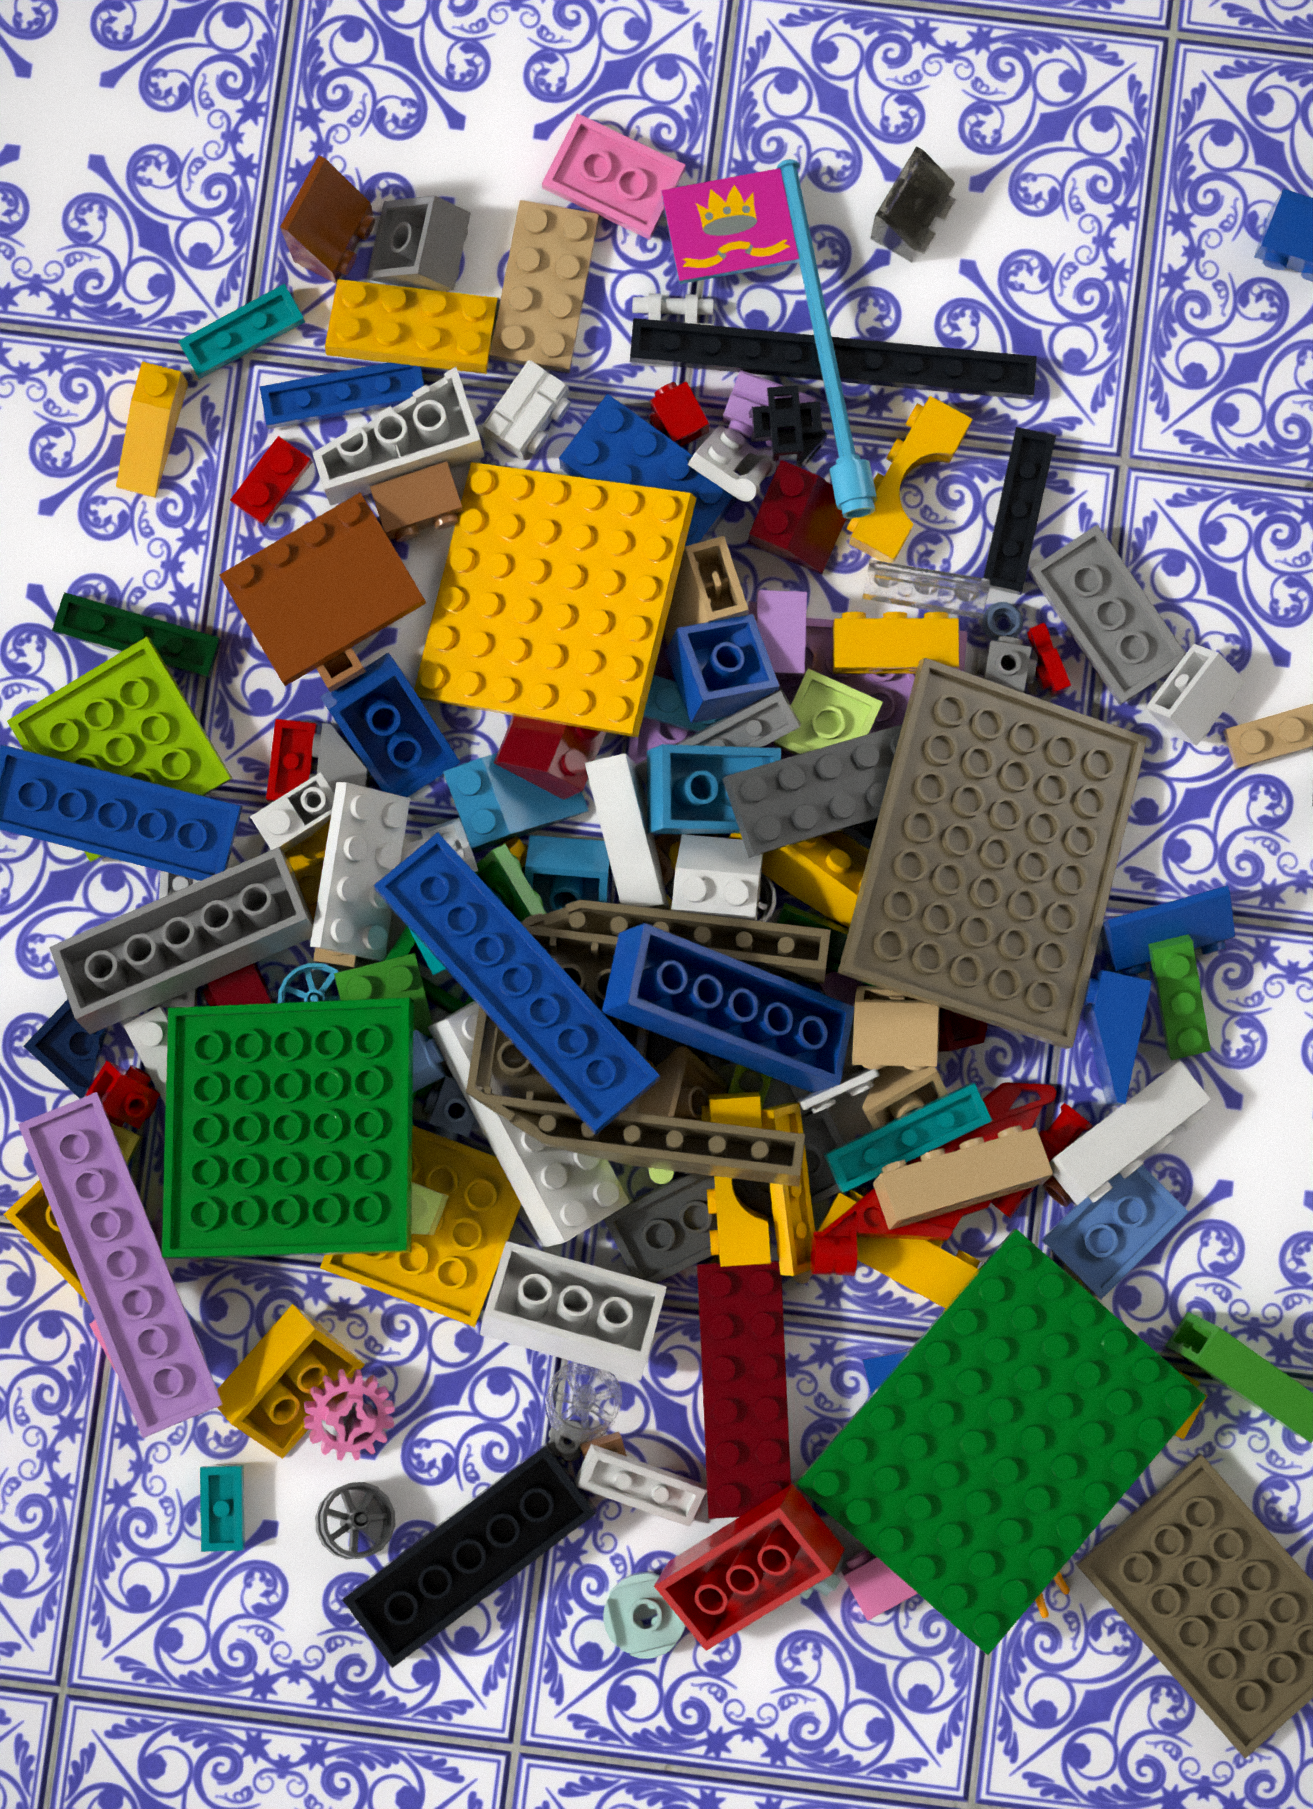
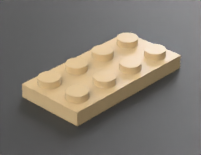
[490,200,599,373]

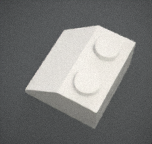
[671,834,764,921]

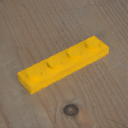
[761,1103,815,1276]

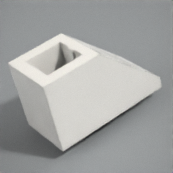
[250,772,335,853]

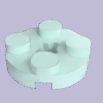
[603,1572,685,1659]

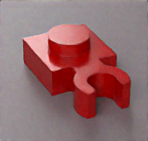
[1027,622,1072,698]

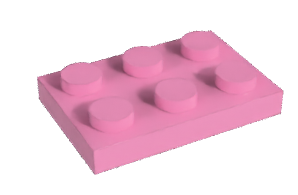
[542,113,686,240]

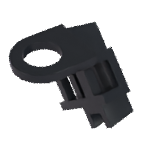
[749,385,828,469]

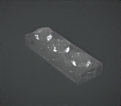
[862,559,990,619]

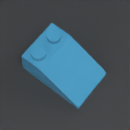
[647,744,781,834]
[443,753,589,854]

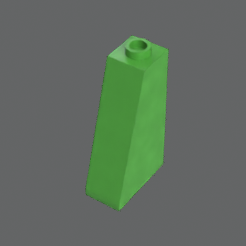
[1165,1312,1313,1443]

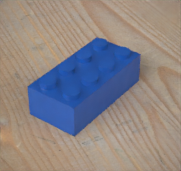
[559,393,738,546]

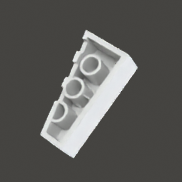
[312,367,485,506]

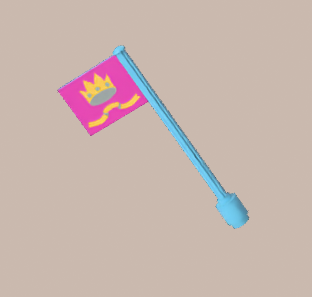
[661,159,877,519]

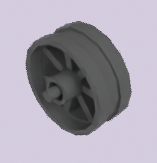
[315,1482,396,1560]

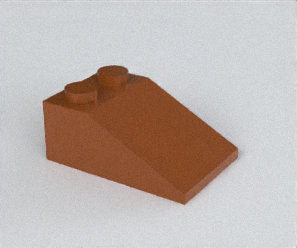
[280,155,376,284]

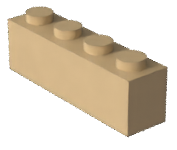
[873,1126,1053,1230]

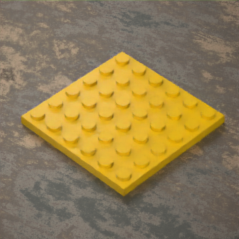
[414,462,696,738]

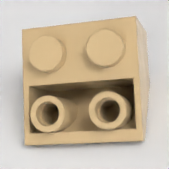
[663,536,749,646]
[852,986,940,1070]

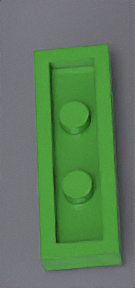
[1148,934,1211,1061]

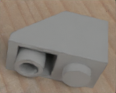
[309,723,370,794]

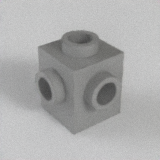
[975,636,1037,693]

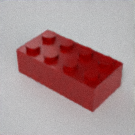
[654,1484,845,1651]

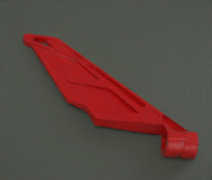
[810,1082,1057,1276]

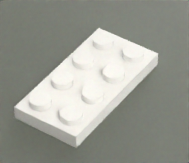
[310,782,410,961]

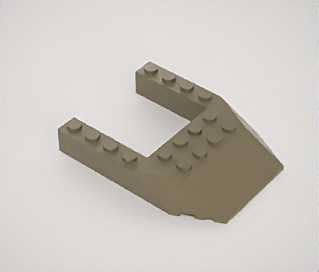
[466,900,830,1187]

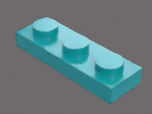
[178,283,305,380]

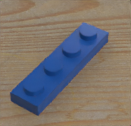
[259,363,424,429]

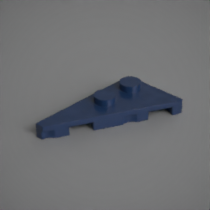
[23,999,109,1099]

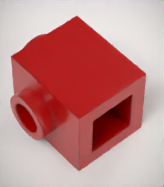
[647,381,709,447]

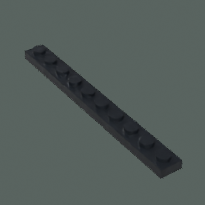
[629,318,1037,400]

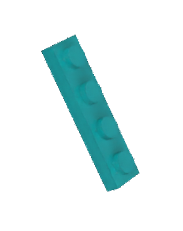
[823,1083,992,1193]

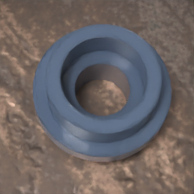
[982,602,1023,641]

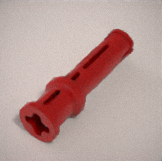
[991,1103,1093,1219]

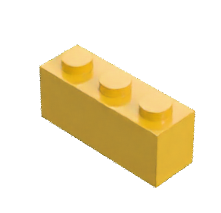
[832,612,959,674]

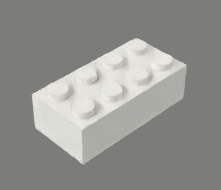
[480,1241,667,1381]

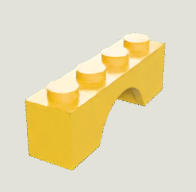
[847,396,973,567]
[701,1091,771,1267]

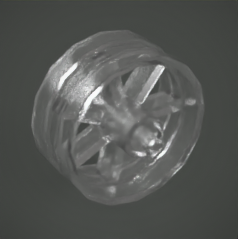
[545,1362,622,1441]

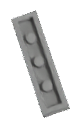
[635,688,801,787]

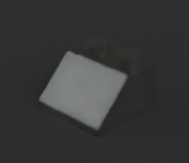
[870,146,957,263]

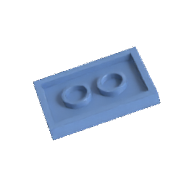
[1041,1165,1189,1300]

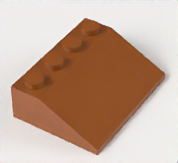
[219,492,426,686]

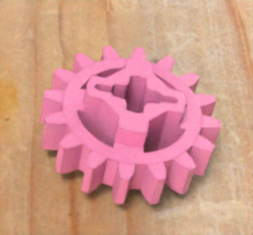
[303,1369,395,1461]

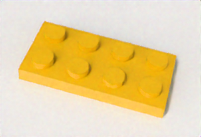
[325,279,497,374]

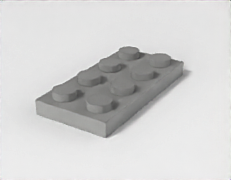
[1028,525,1186,705]

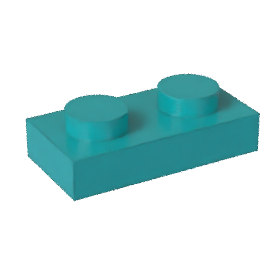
[200,1465,245,1552]

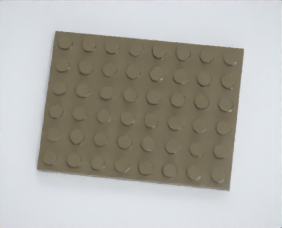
[838,658,1148,1049]

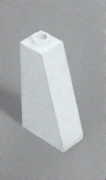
[585,753,669,910]

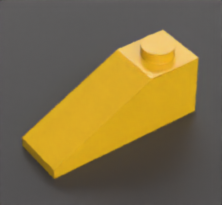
[116,361,188,498]

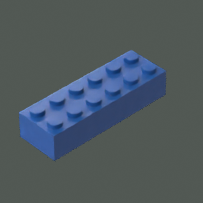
[602,923,854,1093]

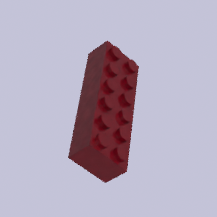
[697,1260,791,1519]

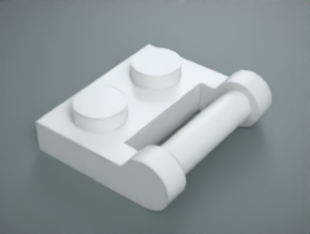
[688,425,779,502]

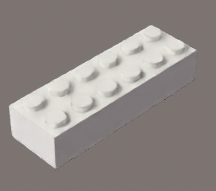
[428,1001,630,1247]

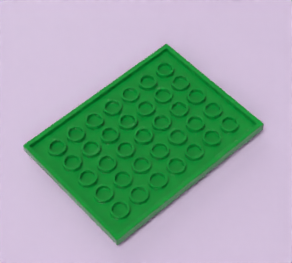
[795,1229,1206,1655]

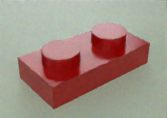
[230,436,312,527]
[266,719,318,802]

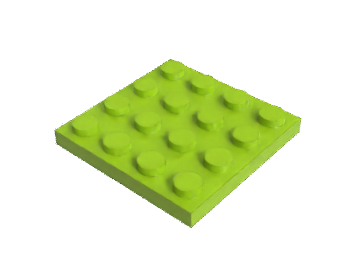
[7,637,233,862]

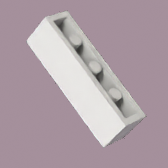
[1049,1061,1211,1205]

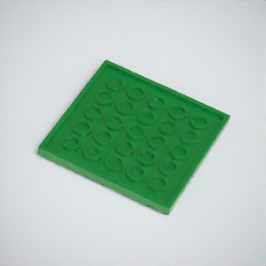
[162,998,414,1259]

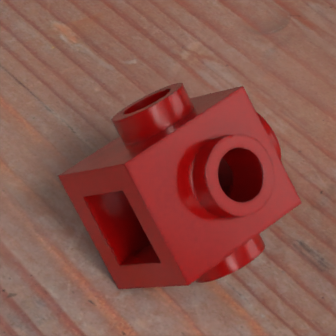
[85,1060,160,1129]

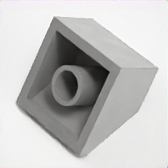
[367,195,471,291]

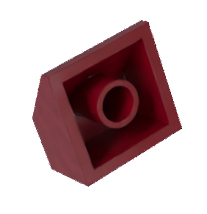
[748,460,846,575]
[494,716,606,800]

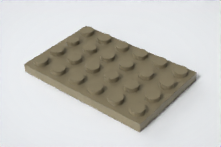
[1075,1453,1313,1759]

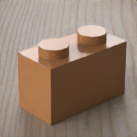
[370,461,464,542]

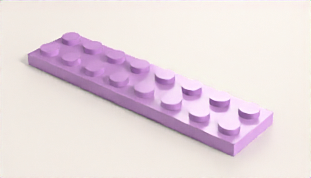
[18,1092,223,1438]

